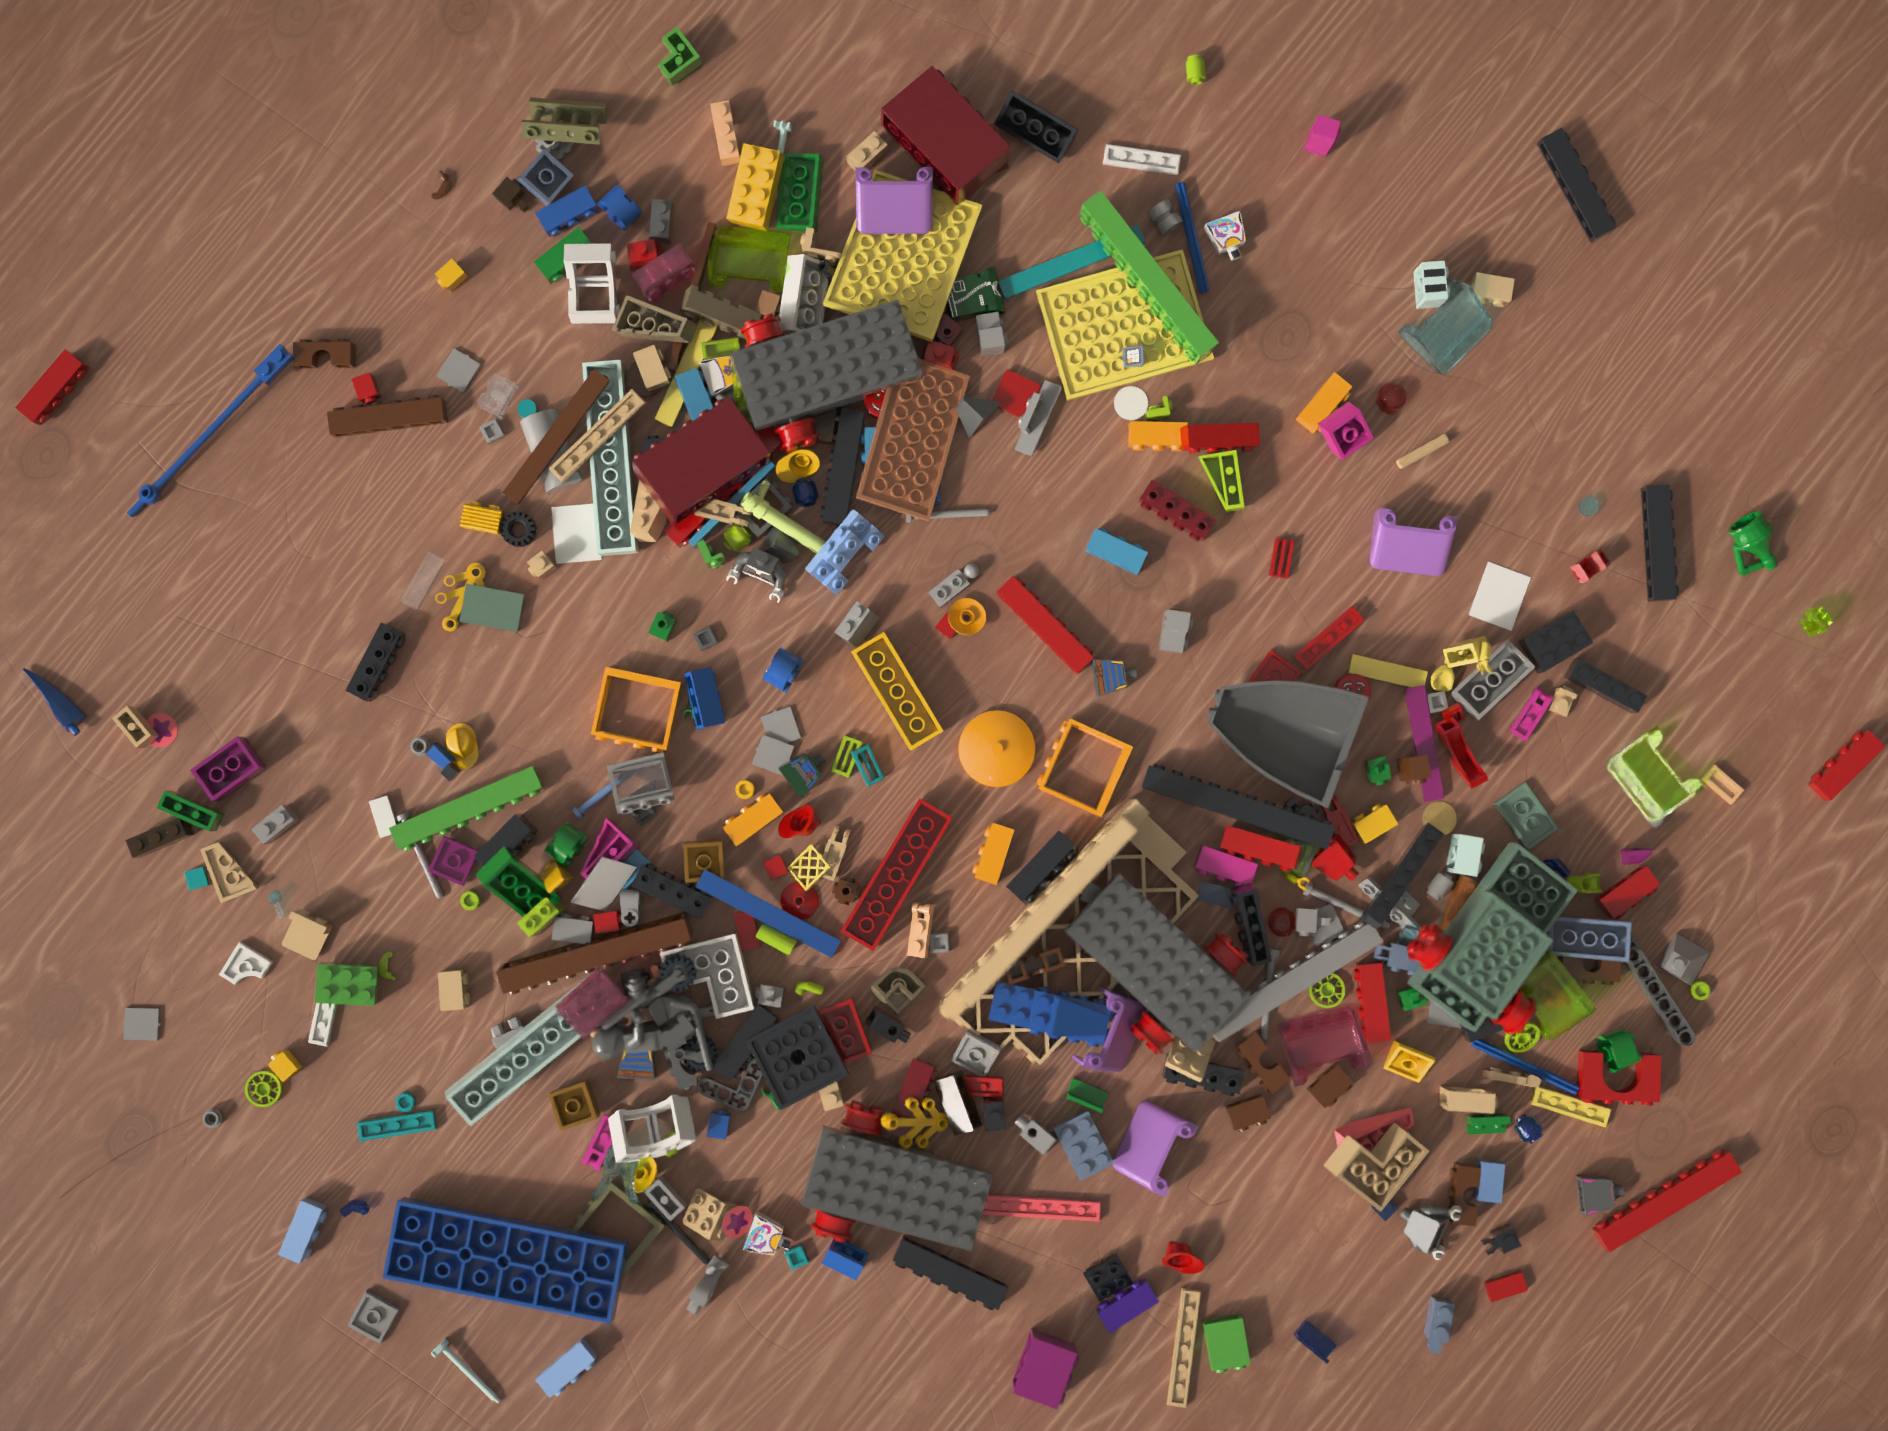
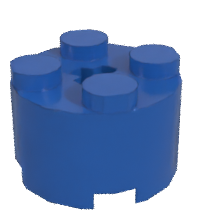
[597,185,643,231]
[763,647,804,693]

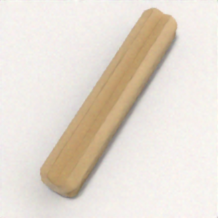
[1396,434,1449,469]

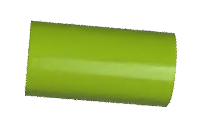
[756,922,798,955]

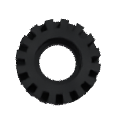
[500,511,537,547]

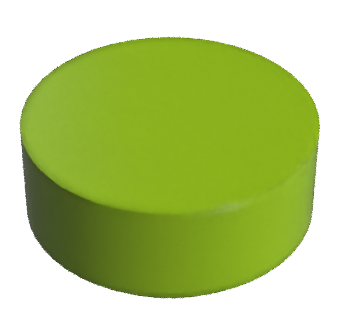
[460,891,481,910]
[1689,980,1711,1000]

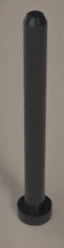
[644,1200,710,1265]

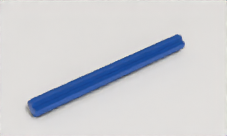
[1175,182,1209,293]
[1471,1039,1579,1094]

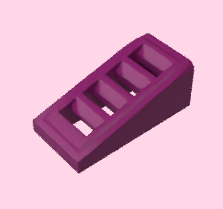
[1620,848,1652,865]

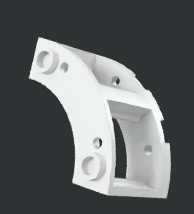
[564,243,620,324]
[608,1094,696,1162]

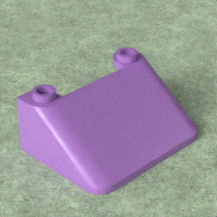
[855,167,933,234]
[1369,508,1457,576]
[1072,986,1147,1072]
[1113,1100,1198,1197]

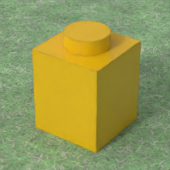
[435,259,468,292]
[268,1050,303,1082]

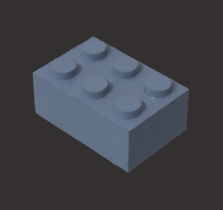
[1052,1108,1115,1181]

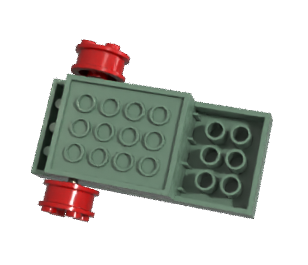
[1407,842,1578,1034]

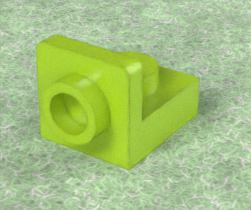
[1145,396,1173,421]

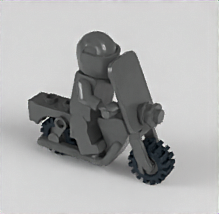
[592,953,718,1090]

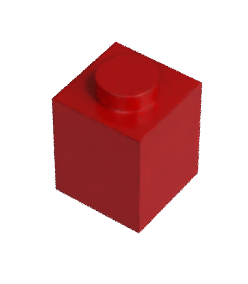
[351,372,381,404]
[593,910,624,934]

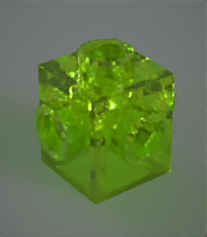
[1799,606,1833,638]

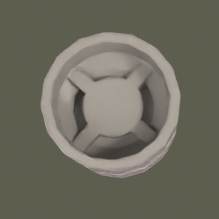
[1148,199,1183,236]

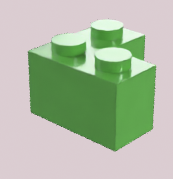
[658,27,702,86]

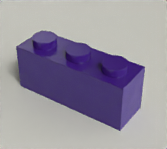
[1096,1278,1159,1333]

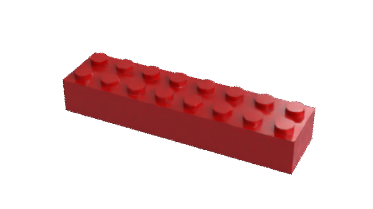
[840,798,952,951]

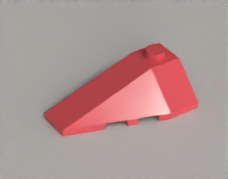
[1334,1108,1414,1152]

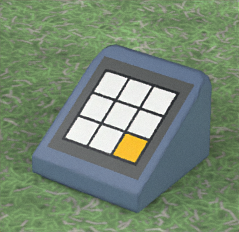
[1123,346,1144,368]

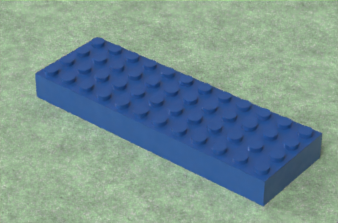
[383,1197,629,1324]

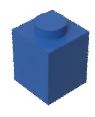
[707,1109,731,1140]

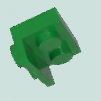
[1466,1113,1511,1135]

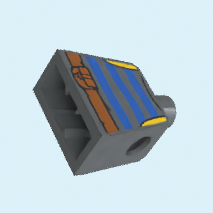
[1092,659,1137,697]
[617,1048,657,1080]

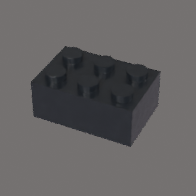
[1518,610,1593,674]
[474,814,538,866]

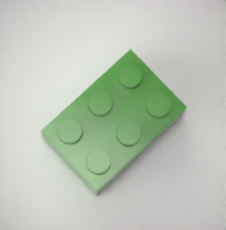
[314,962,379,1006]

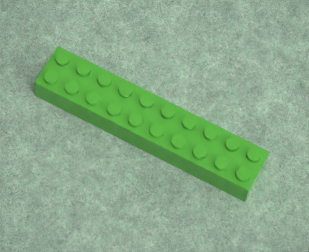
[1080,190,1219,364]

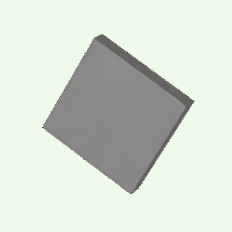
[950,1029,1002,1076]
[347,1290,401,1344]

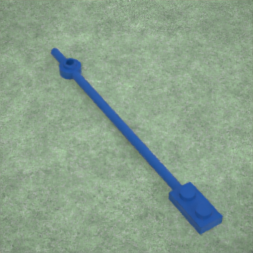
[127,344,295,517]

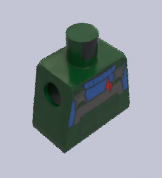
[778,753,826,798]

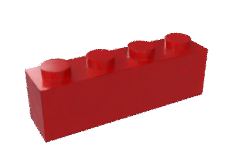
[15,349,90,425]
[1180,423,1260,454]
[1808,730,1886,801]
[1220,825,1304,872]
[1353,962,1391,1043]

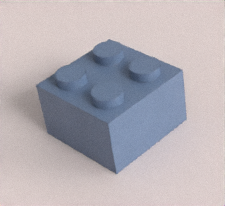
[517,149,574,206]

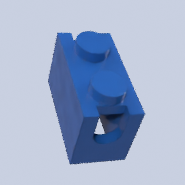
[821,1238,869,1280]

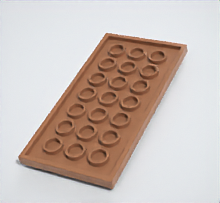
[856,358,970,521]

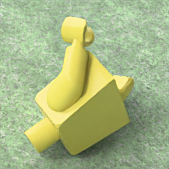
[1431,636,1492,692]

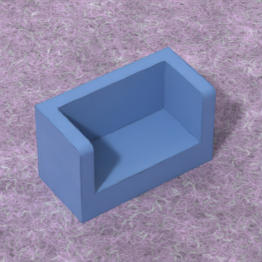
[1474,1159,1505,1203]

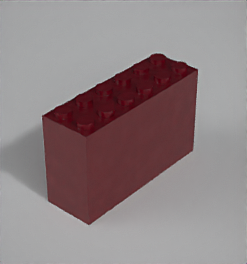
[881,66,1010,206]
[633,397,770,527]

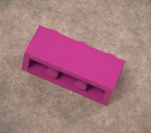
[1304,115,1342,157]
[1194,845,1258,886]

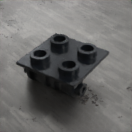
[1083,1254,1133,1302]

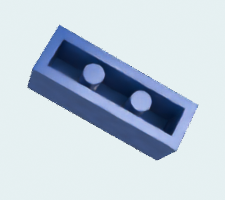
[535,185,599,237]
[684,667,725,730]

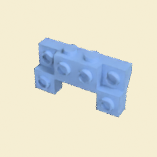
[805,510,885,595]

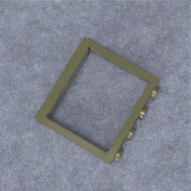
[568,1179,666,1277]

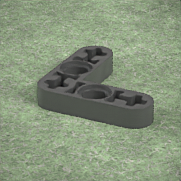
[697,1058,763,1111]

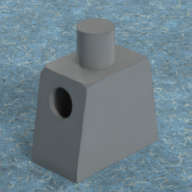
[1014,1115,1058,1155]

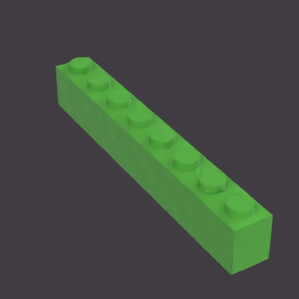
[389,766,544,852]

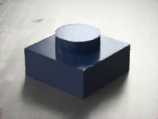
[1371,1200,1399,1221]

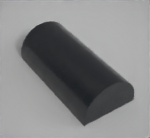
[994,90,1078,163]

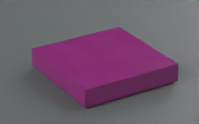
[428,836,479,886]

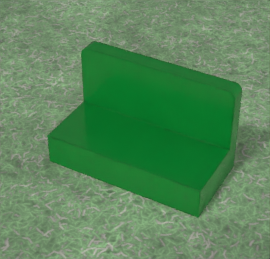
[1066,1078,1109,1113]

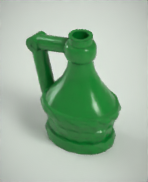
[1728,511,1778,576]

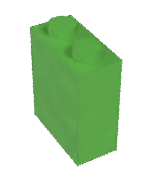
[1202,1314,1251,1373]

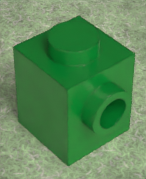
[648,611,677,642]

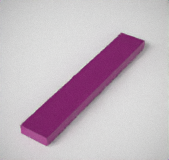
[1404,685,1444,802]

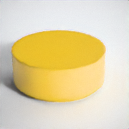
[735,780,755,799]

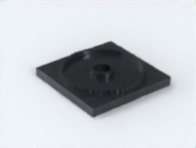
[746,1005,850,1110]

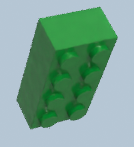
[476,847,562,917]

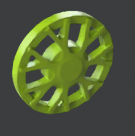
[1309,973,1345,1008]
[1505,1022,1540,1053]
[245,1071,282,1107]

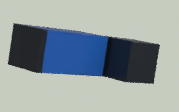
[425,742,462,781]

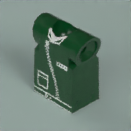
[946,266,1006,322]

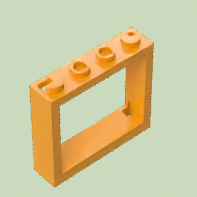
[591,667,683,753]
[1036,719,1133,817]

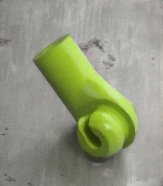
[794,981,824,995]

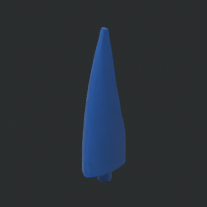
[23,668,86,736]

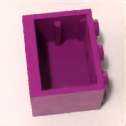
[1012,1328,1079,1410]

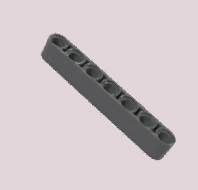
[1623,935,1696,1046]

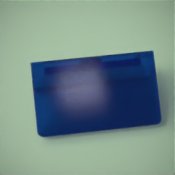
[1294,1319,1337,1364]

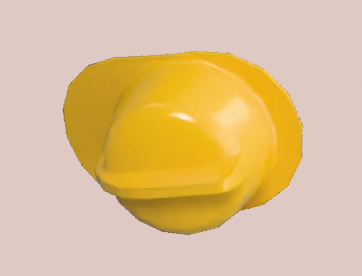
[776,447,820,483]
[446,723,479,769]

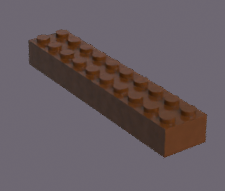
[496,912,693,995]

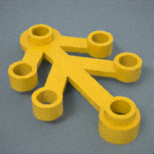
[435,563,486,631]
[881,1097,949,1148]

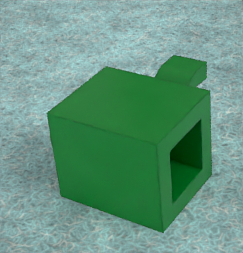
[1364,756,1392,786]
[1396,986,1428,1011]

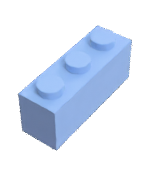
[278,1197,327,1264]
[535,1337,598,1398]

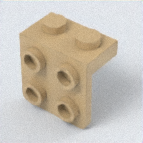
[801,227,841,267]
[282,909,333,960]
[683,1188,738,1241]

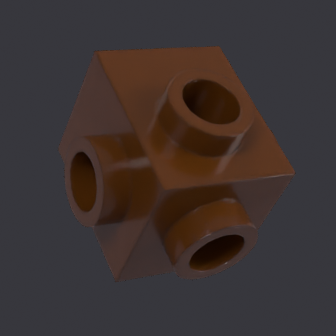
[832,876,861,905]

